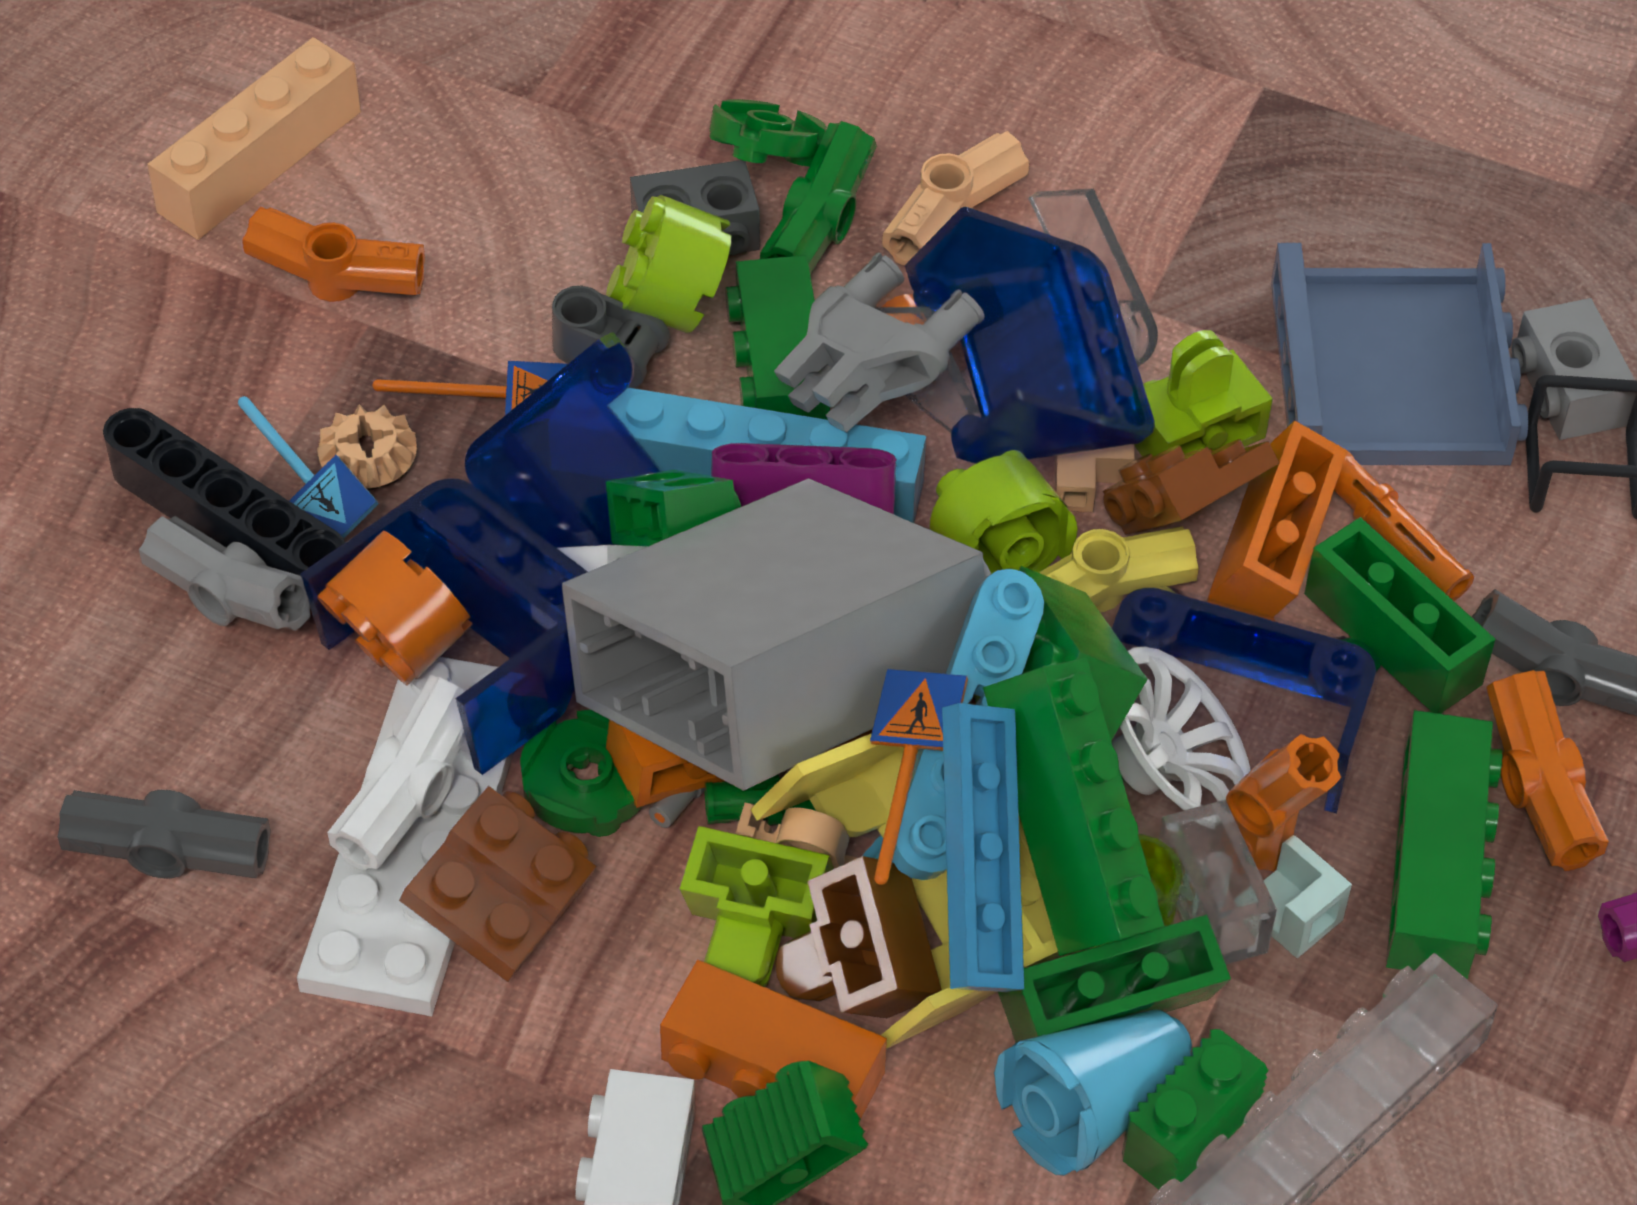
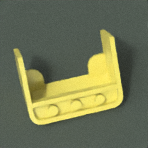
[750,733,1059,1049]

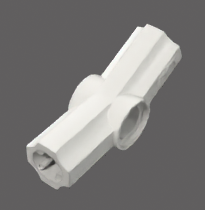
[328,675,484,871]

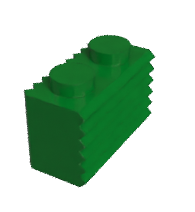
[1122,1029,1269,1197]
[702,1061,868,1205]

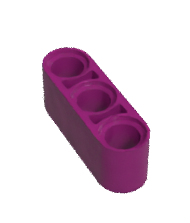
[711,443,897,514]

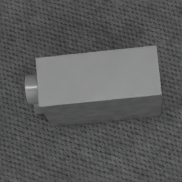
[562,478,991,791]

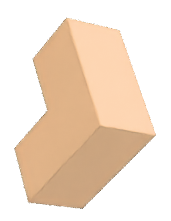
[1054,426,1135,512]

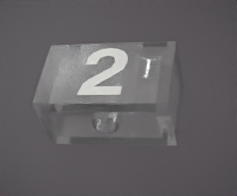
[1155,800,1277,964]

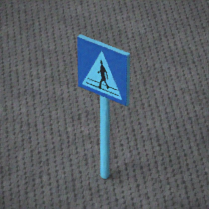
[238,396,379,538]

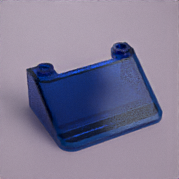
[905,207,1155,464]
[465,332,662,580]

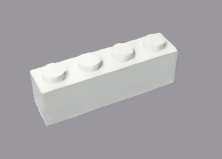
[576,1069,695,1205]

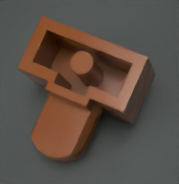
[776,856,942,1019]

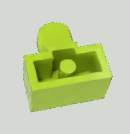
[1124,330,1273,457]
[680,826,834,987]

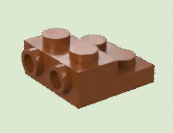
[1103,439,1279,535]
[399,786,597,982]

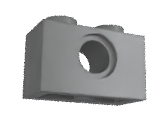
[1511,298,1636,440]

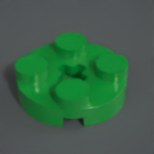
[709,99,827,167]
[520,709,643,837]

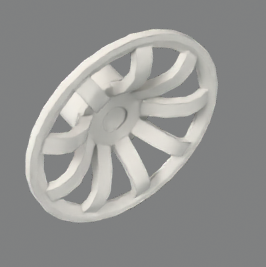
[1112,646,1251,823]

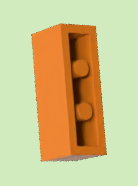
[1208,420,1348,628]
[660,959,887,1118]

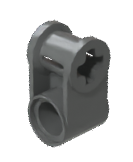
[552,285,670,388]

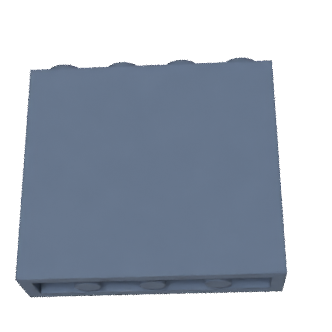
[1271,243,1528,466]

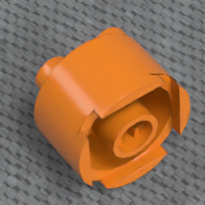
[317,531,473,686]

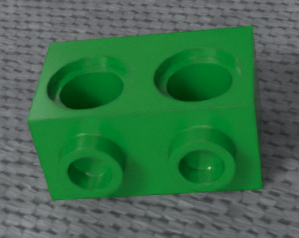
[606,470,741,546]

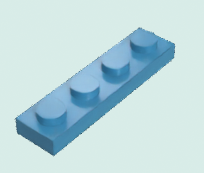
[942,703,1024,992]

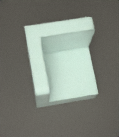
[1241,835,1352,958]

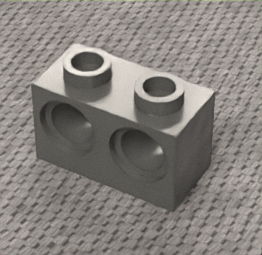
[630,160,760,255]

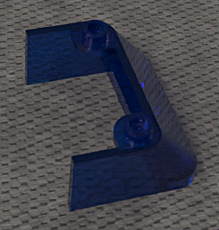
[300,478,588,775]
[1112,586,1381,814]

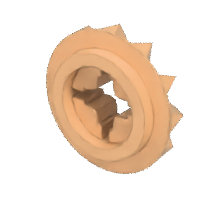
[317,404,417,488]

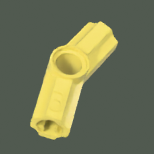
[1039,526,1199,612]

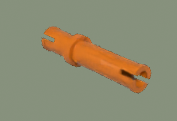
[1334,451,1474,601]

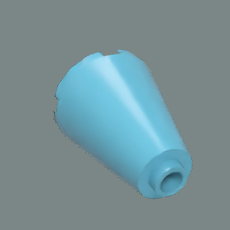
[994,1010,1192,1176]

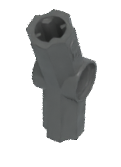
[1472,589,1637,716]

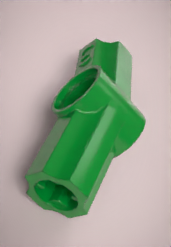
[760,121,877,275]

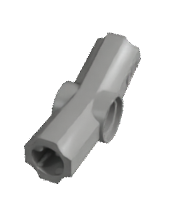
[139,516,314,631]

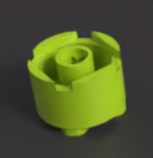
[606,195,731,333]
[930,450,1077,574]

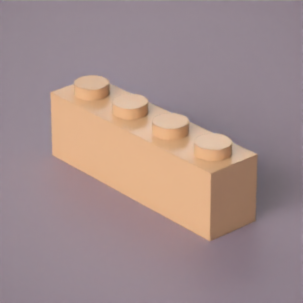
[147,37,361,240]

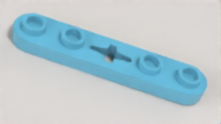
[893,569,1044,880]

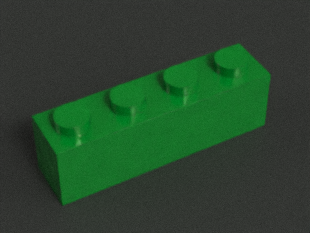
[983,658,1165,956]
[1386,710,1502,980]

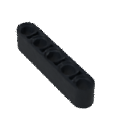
[103,408,349,611]

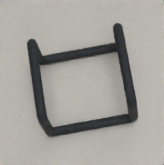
[1526,375,1637,519]

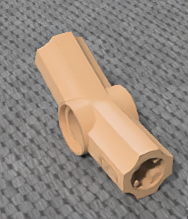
[882,131,1029,269]

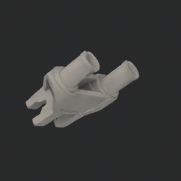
[774,252,985,433]

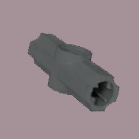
[57,789,271,879]

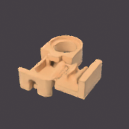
[736,802,857,869]

